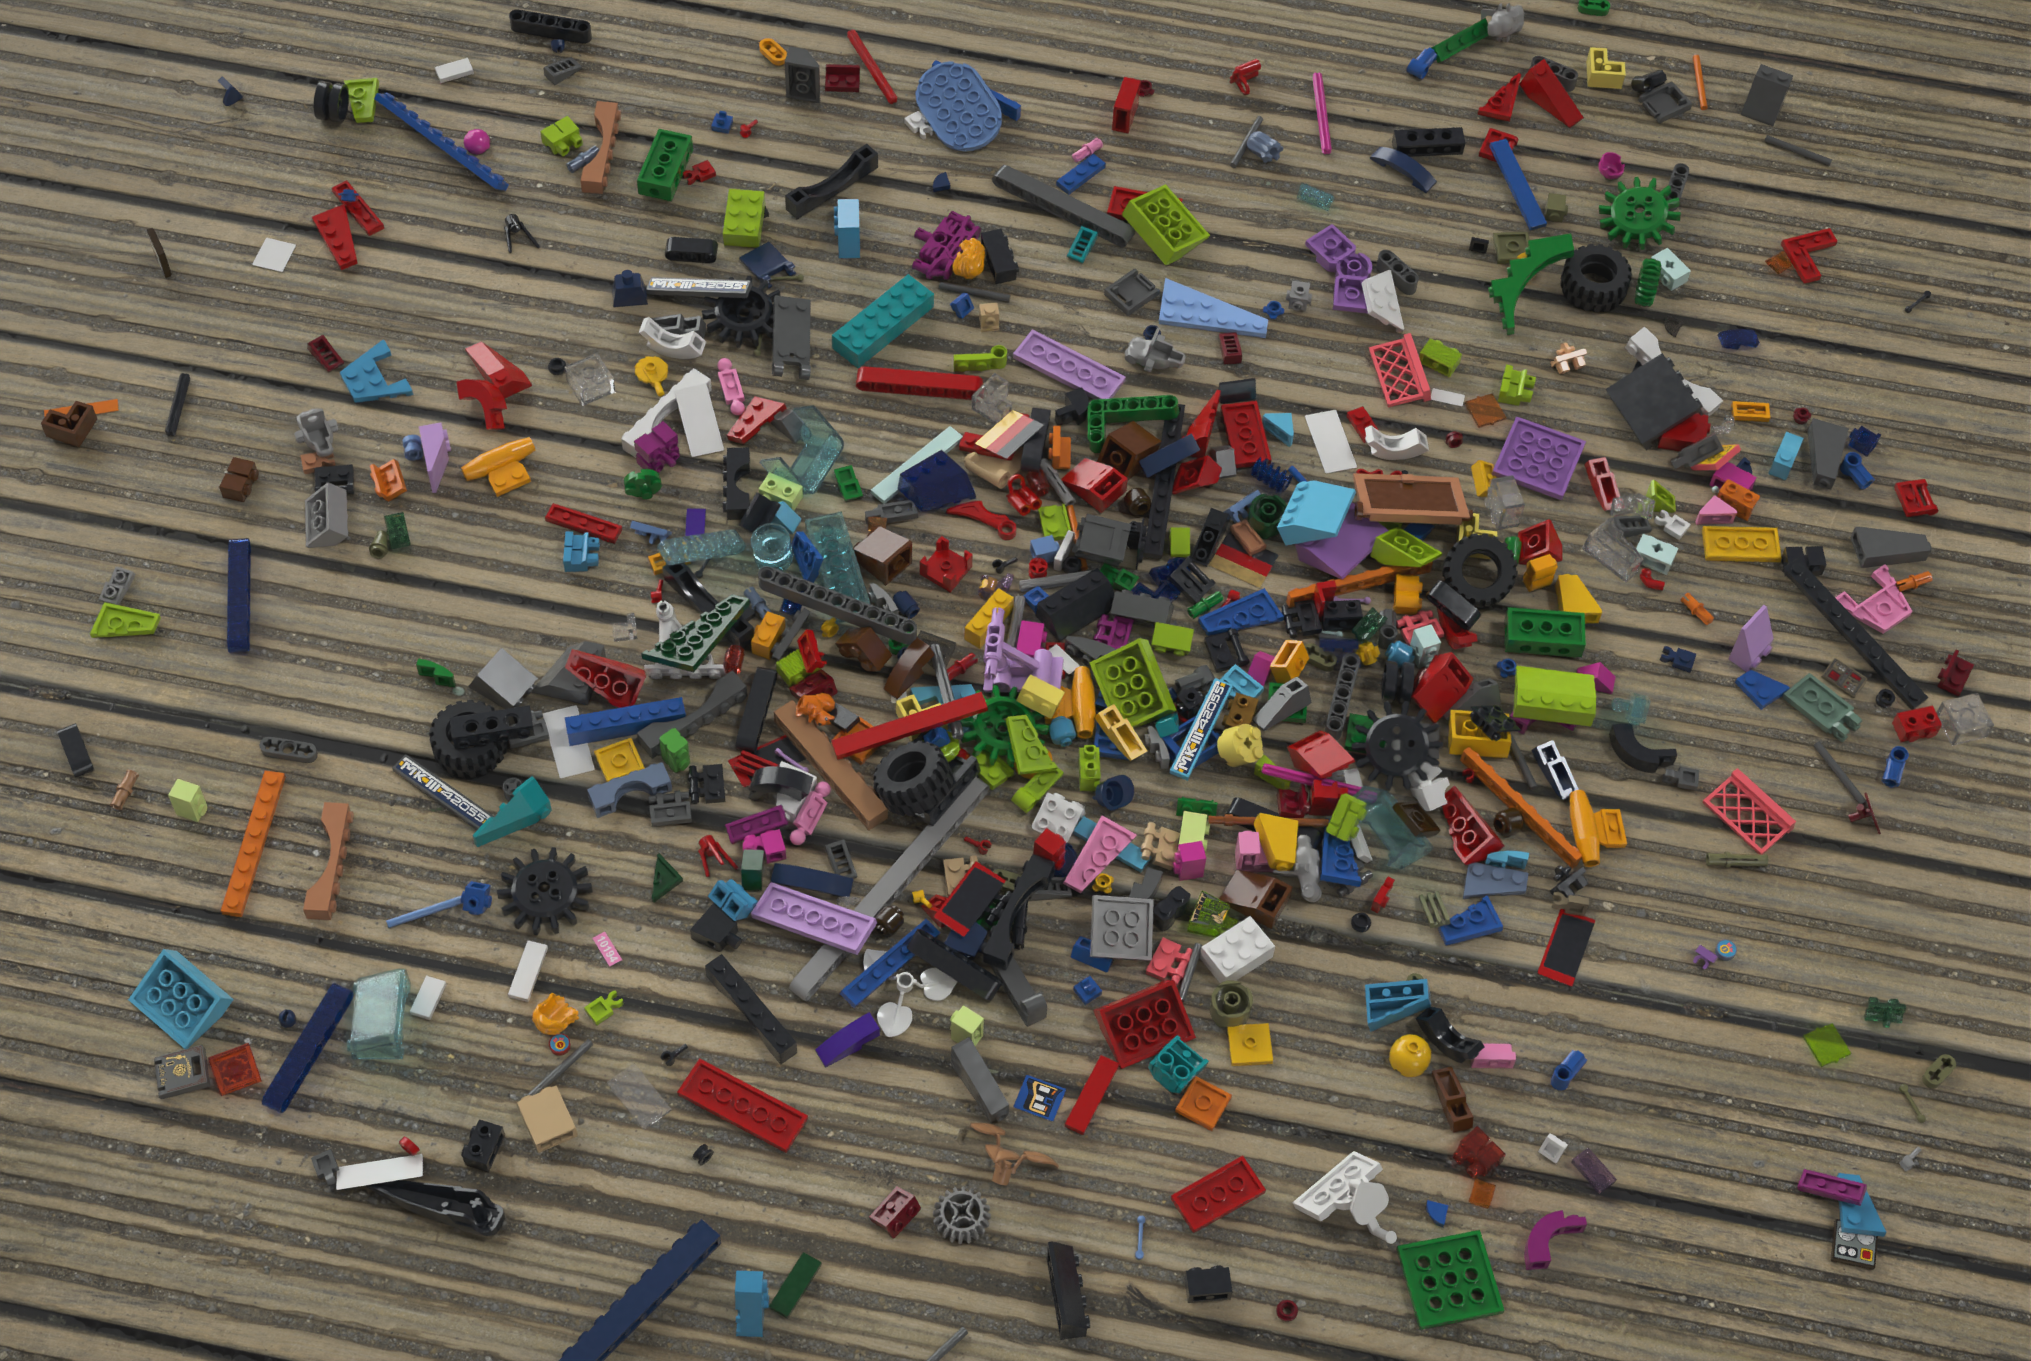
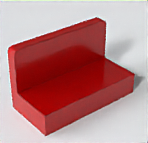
[1313,580,1337,622]

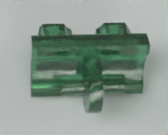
[384,512,411,550]
[1352,607,1388,643]
[1864,997,1906,1028]

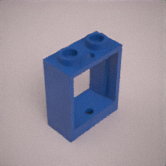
[1162,715,1220,768]

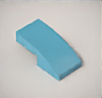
[1485,851,1529,869]

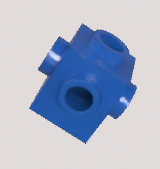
[461,881,492,915]

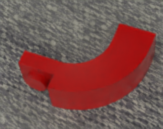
[456,379,507,430]
[1437,608,1477,650]

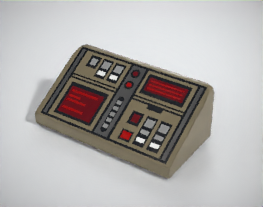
[1821,658,1867,698]

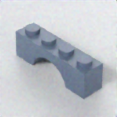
[587,762,672,818]

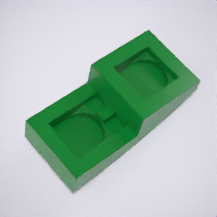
[834,465,863,501]
[1100,563,1139,591]
[416,658,456,688]

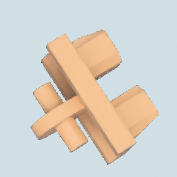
[1550,343,1587,374]

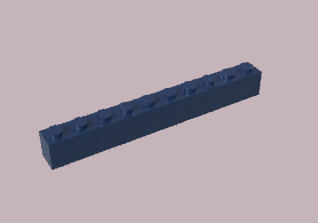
[559,1219,721,1361]

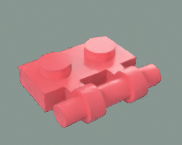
[1396,610,1444,646]
[1145,937,1193,986]

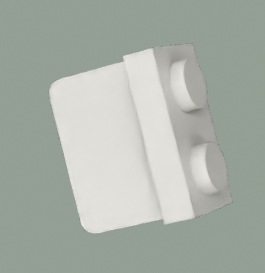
[1032,793,1086,843]

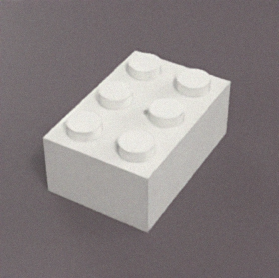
[1200,916,1275,983]

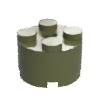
[1209,980,1253,1028]

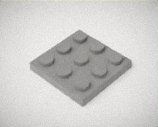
[1090,895,1153,961]

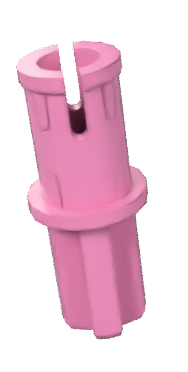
[1072,138,1103,162]

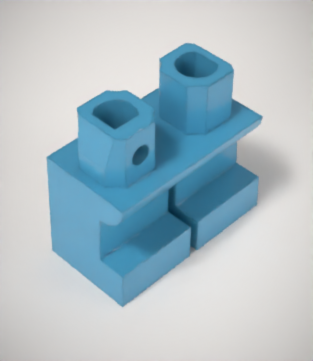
[563,531,600,572]
[708,879,758,921]

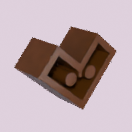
[41,401,97,447]
[835,627,893,672]

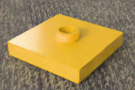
[594,738,645,782]
[1227,1023,1273,1066]

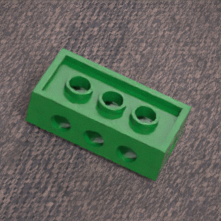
[637,129,693,202]
[1504,607,1586,658]

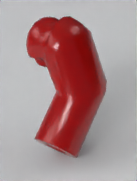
[1640,568,1665,591]

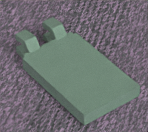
[1783,673,1862,742]

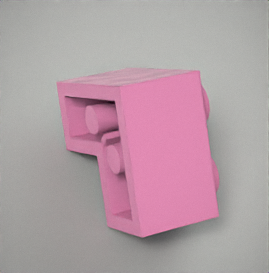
[1235,831,1276,873]

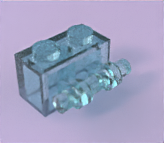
[1611,692,1651,726]

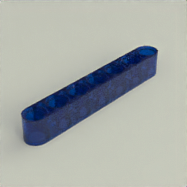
[227,538,251,653]
[262,983,354,1114]

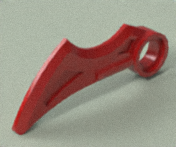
[946,501,1016,540]

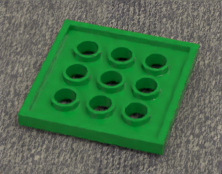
[1396,1230,1505,1330]

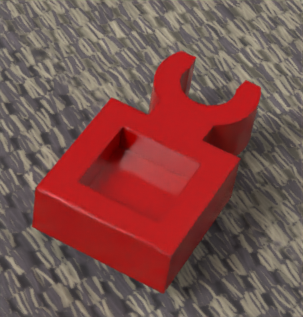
[683,160,716,185]
[1371,876,1395,914]

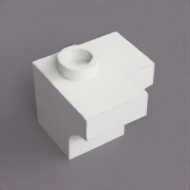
[1410,778,1450,811]

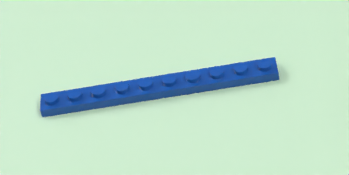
[374,92,509,191]

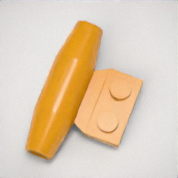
[461,437,536,497]
[1045,666,1096,739]
[1570,790,1627,867]

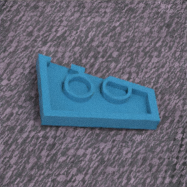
[1837,1173,1887,1237]

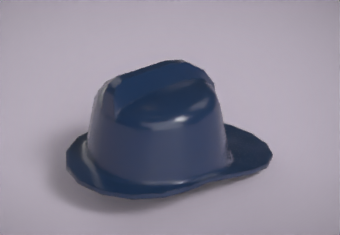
[1092,775,1134,811]

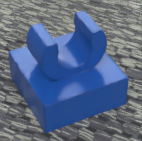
[711,111,733,134]
[950,293,974,318]
[1073,976,1102,1005]

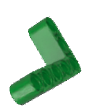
[1088,395,1179,454]

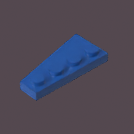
[1198,588,1284,636]

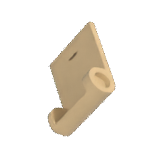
[964,446,1024,489]

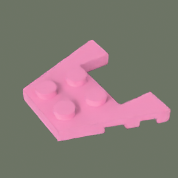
[1835,564,1912,634]

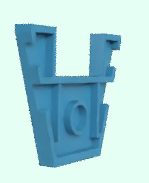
[340,340,413,403]

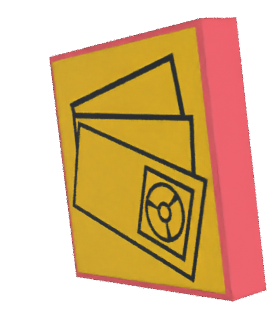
[1691,444,1741,471]

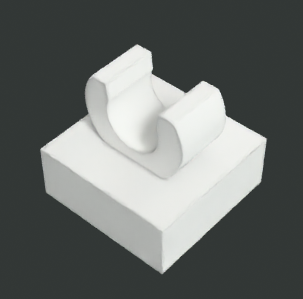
[1538,1133,1568,1163]

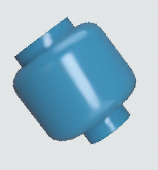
[1385,641,1415,669]
[1049,716,1076,747]

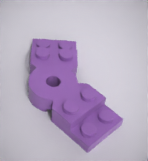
[1305,224,1372,314]

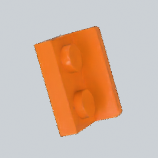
[1717,479,1760,521]

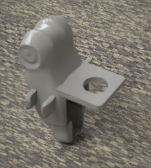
[1481,3,1525,42]
[1125,328,1186,372]
[294,408,338,457]
[1273,835,1322,902]

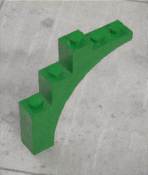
[1488,233,1574,335]

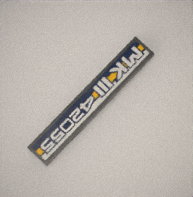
[646,277,752,298]
[392,754,494,830]

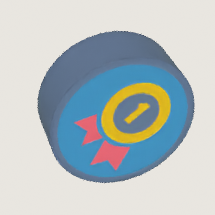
[1715,939,1737,961]

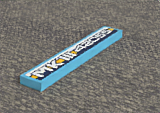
[1170,678,1233,781]

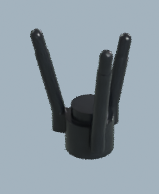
[504,214,540,253]

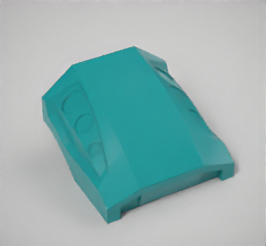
[1148,1035,1209,1094]

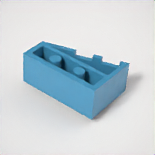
[834,199,860,258]
[1365,979,1431,1032]
[735,1271,769,1337]

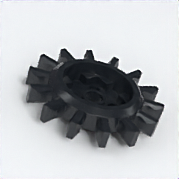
[702,275,781,348]
[1351,701,1443,791]
[497,847,593,936]

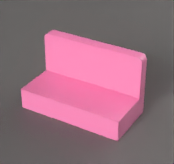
[1471,1044,1516,1068]

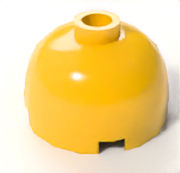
[1389,1034,1431,1077]

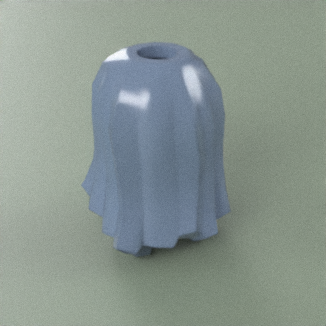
[1247,131,1283,163]

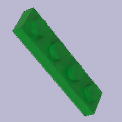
[1431,18,1489,63]

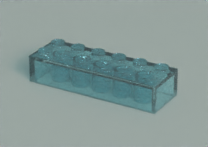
[805,511,871,624]

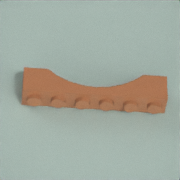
[581,101,621,194]
[303,802,354,920]

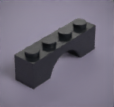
[723,447,750,520]

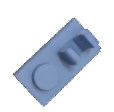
[1223,490,1260,524]
[630,521,672,547]

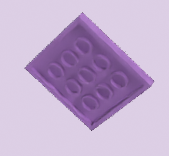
[1492,416,1586,500]

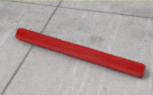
[847,29,897,104]

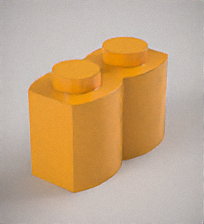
[1523,554,1558,592]
[1393,574,1423,615]

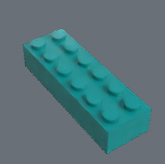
[832,274,934,368]

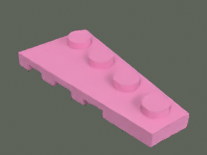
[1063,815,1137,893]

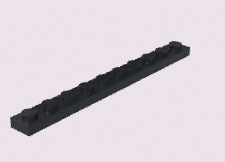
[1143,404,1185,559]
[1782,558,1929,710]

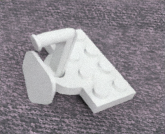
[1292,1151,1397,1244]

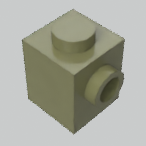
[1545,193,1568,223]

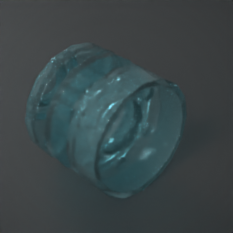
[751,523,794,571]

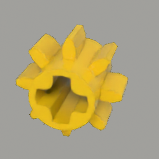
[1355,642,1380,665]

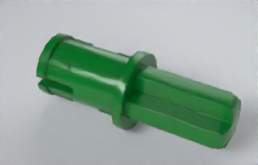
[1187,591,1224,619]

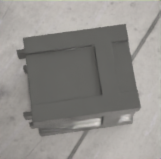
[1072,514,1131,567]

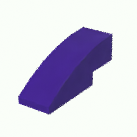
[815,1012,880,1068]

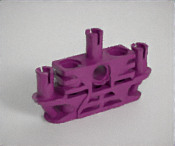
[912,211,981,280]

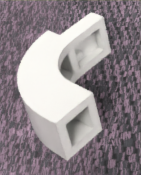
[639,317,706,359]
[1365,426,1429,460]

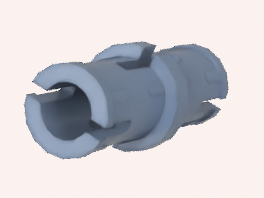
[566,146,599,173]
[744,587,771,620]

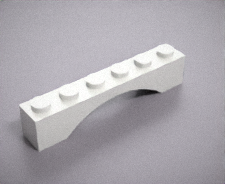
[1625,327,1723,417]
[621,368,712,458]

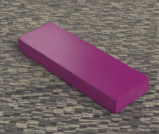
[725,805,788,844]
[1797,1169,1867,1206]

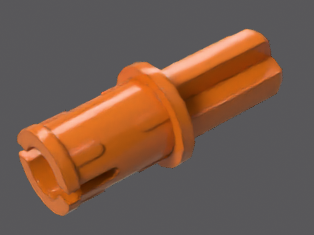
[1895,571,1933,592]
[1681,593,1714,625]

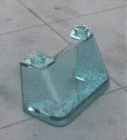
[347,969,411,1059]

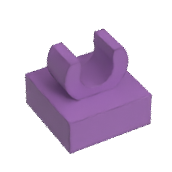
[1693,945,1719,969]

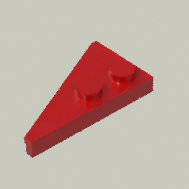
[1477,73,1521,122]

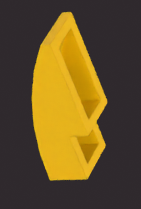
[1095,704,1147,761]

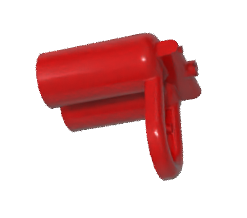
[1229,59,1261,95]
[1006,474,1042,516]

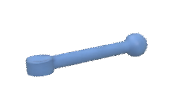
[1135,1215,1145,1260]

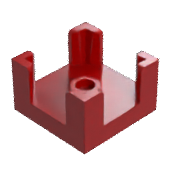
[919,536,973,593]

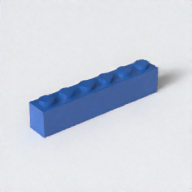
[565,697,686,746]

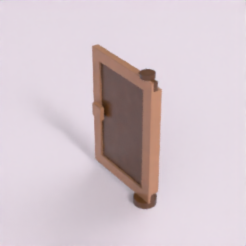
[1353,473,1473,525]

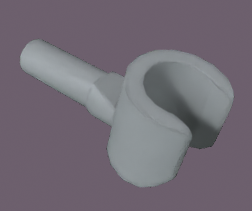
[1899,1147,1921,1172]

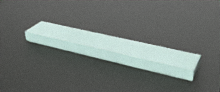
[871,426,963,504]

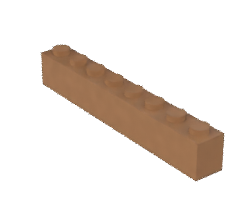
[774,700,888,831]

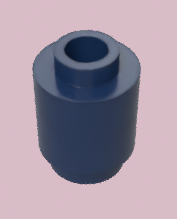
[893,591,920,619]

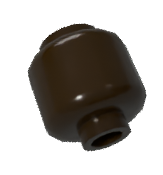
[1124,488,1151,516]
[1493,808,1524,836]
[875,905,904,936]

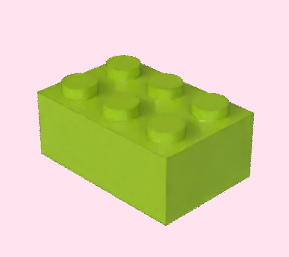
[723,189,766,248]

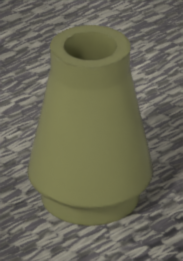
[369,530,388,559]

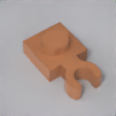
[300,452,336,474]

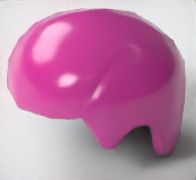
[464,129,490,155]
[1598,152,1625,180]

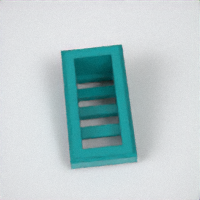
[1067,226,1098,263]
[1156,712,1179,738]

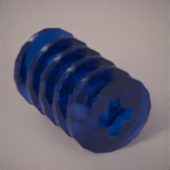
[1251,457,1293,492]

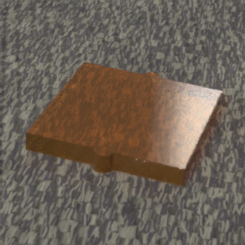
[1465,393,1506,428]

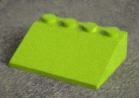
[1122,184,1210,265]
[1090,638,1177,729]
[1513,666,1596,726]

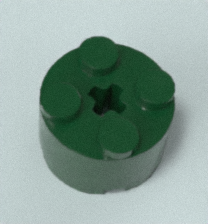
[1248,494,1287,539]

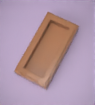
[1230,519,1266,556]

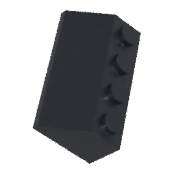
[1036,568,1115,642]
[1046,1241,1090,1340]

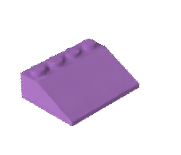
[1295,503,1389,580]

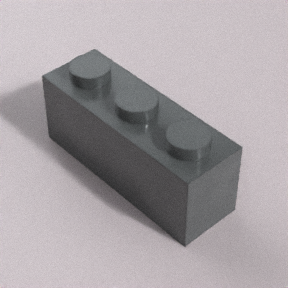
[1110,590,1174,625]

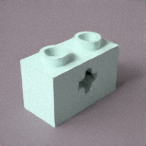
[1651,248,1691,291]
[1632,534,1678,575]
[1410,624,1441,668]

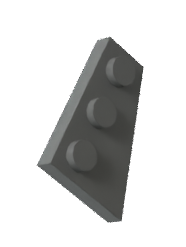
[771,608,810,662]

